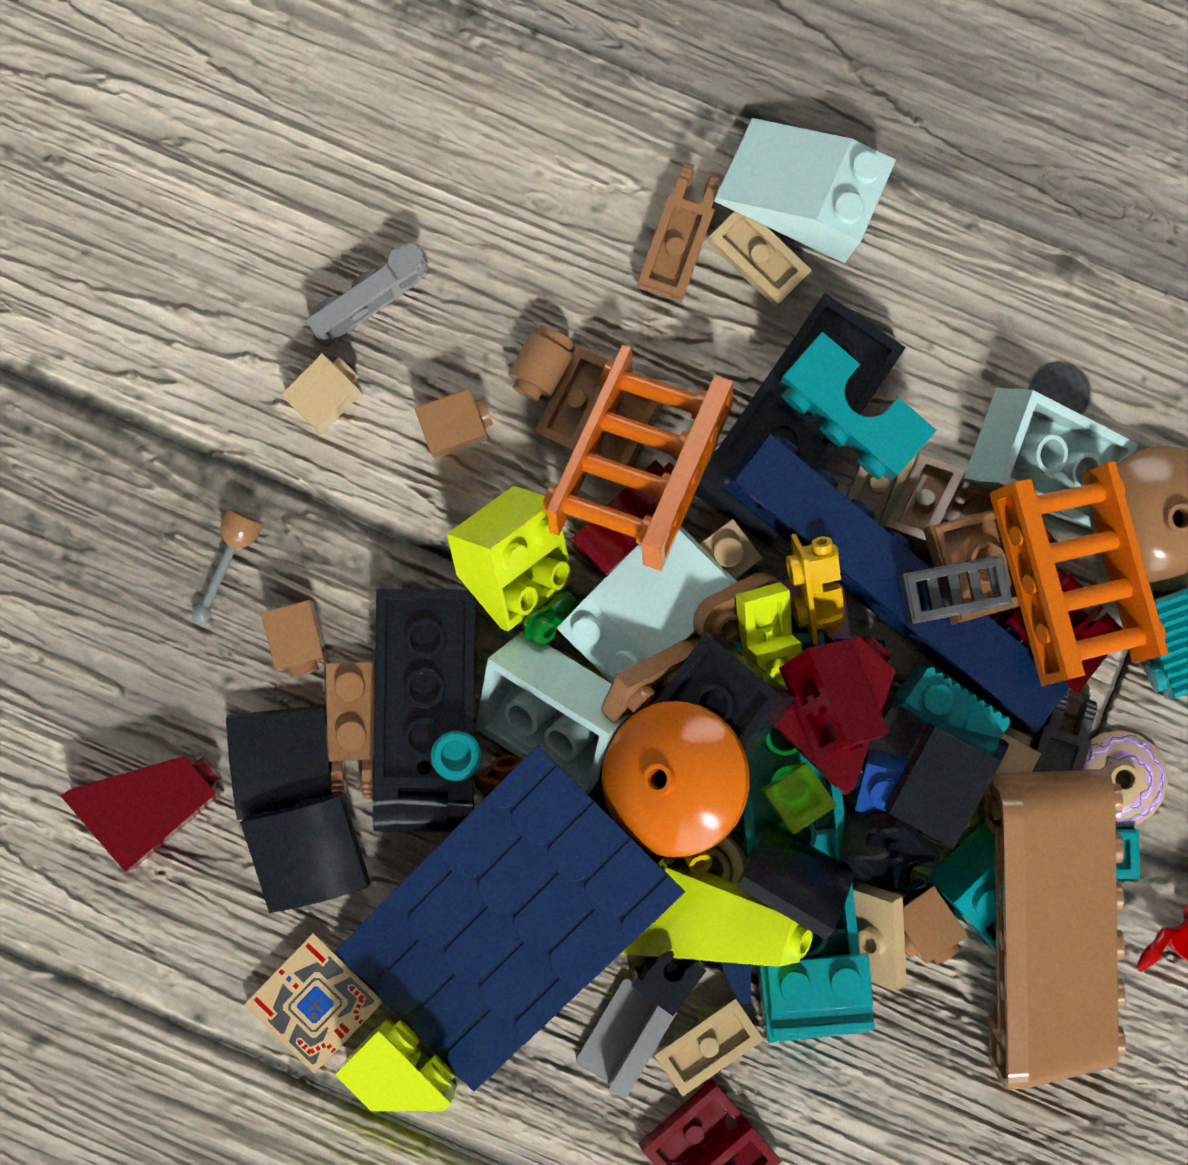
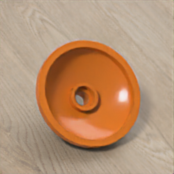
[602,701,750,857]

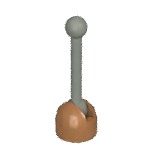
[192,508,263,624]

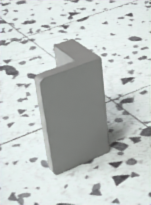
[576,978,677,1100]

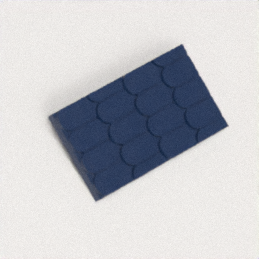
[335,745,685,1092]

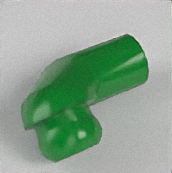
[522,589,579,644]

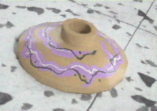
[1083,730,1168,828]

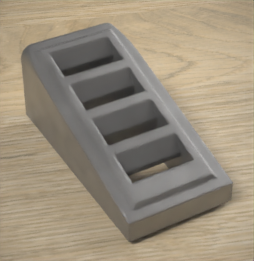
[897,554,1013,625]

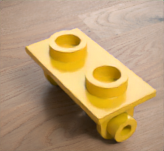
[786,534,845,645]

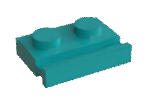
[767,953,875,1037]

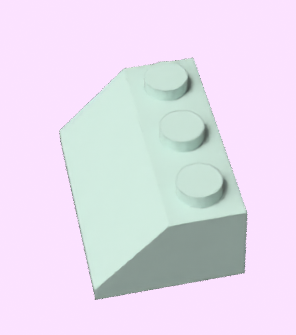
[476,631,634,794]

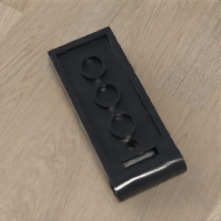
[694,293,906,546]
[373,589,477,832]
[588,632,796,870]

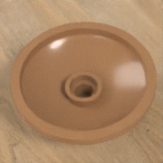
[1093,446,1188,592]

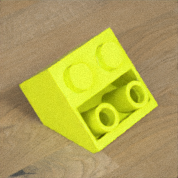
[447,486,573,631]
[335,1017,457,1111]

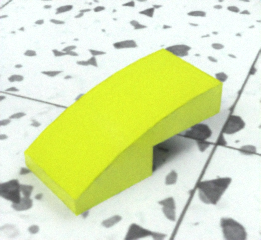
[735,582,802,690]

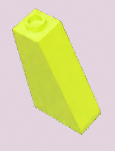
[620,860,813,967]

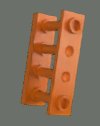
[543,345,733,571]
[989,461,1169,686]

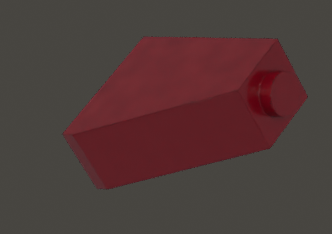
[571,460,675,579]
[774,635,896,795]
[61,755,224,872]

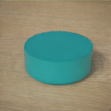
[431,731,482,781]

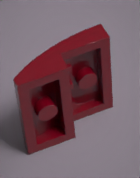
[638,1078,782,1165]

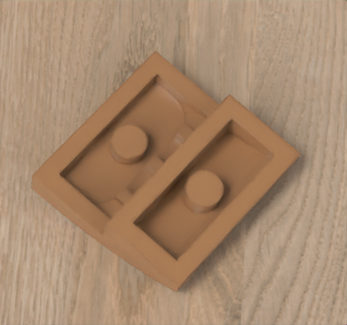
[534,346,664,467]
[884,453,994,563]

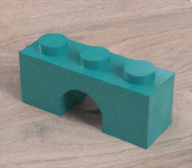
[778,332,937,481]

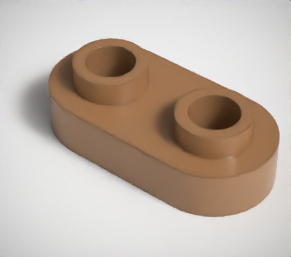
[693,572,780,643]

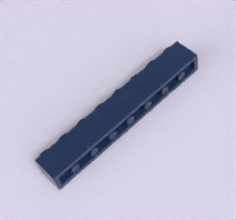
[721,434,1070,732]

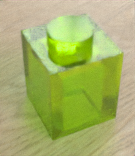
[760,761,837,835]

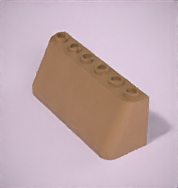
[984,769,1126,1090]

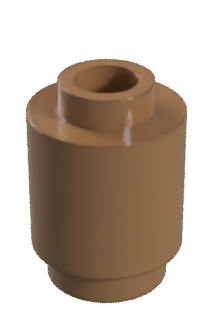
[508,325,574,401]

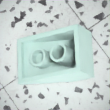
[714,118,896,264]
[963,388,1138,531]
[557,526,737,683]

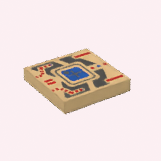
[244,932,383,1074]

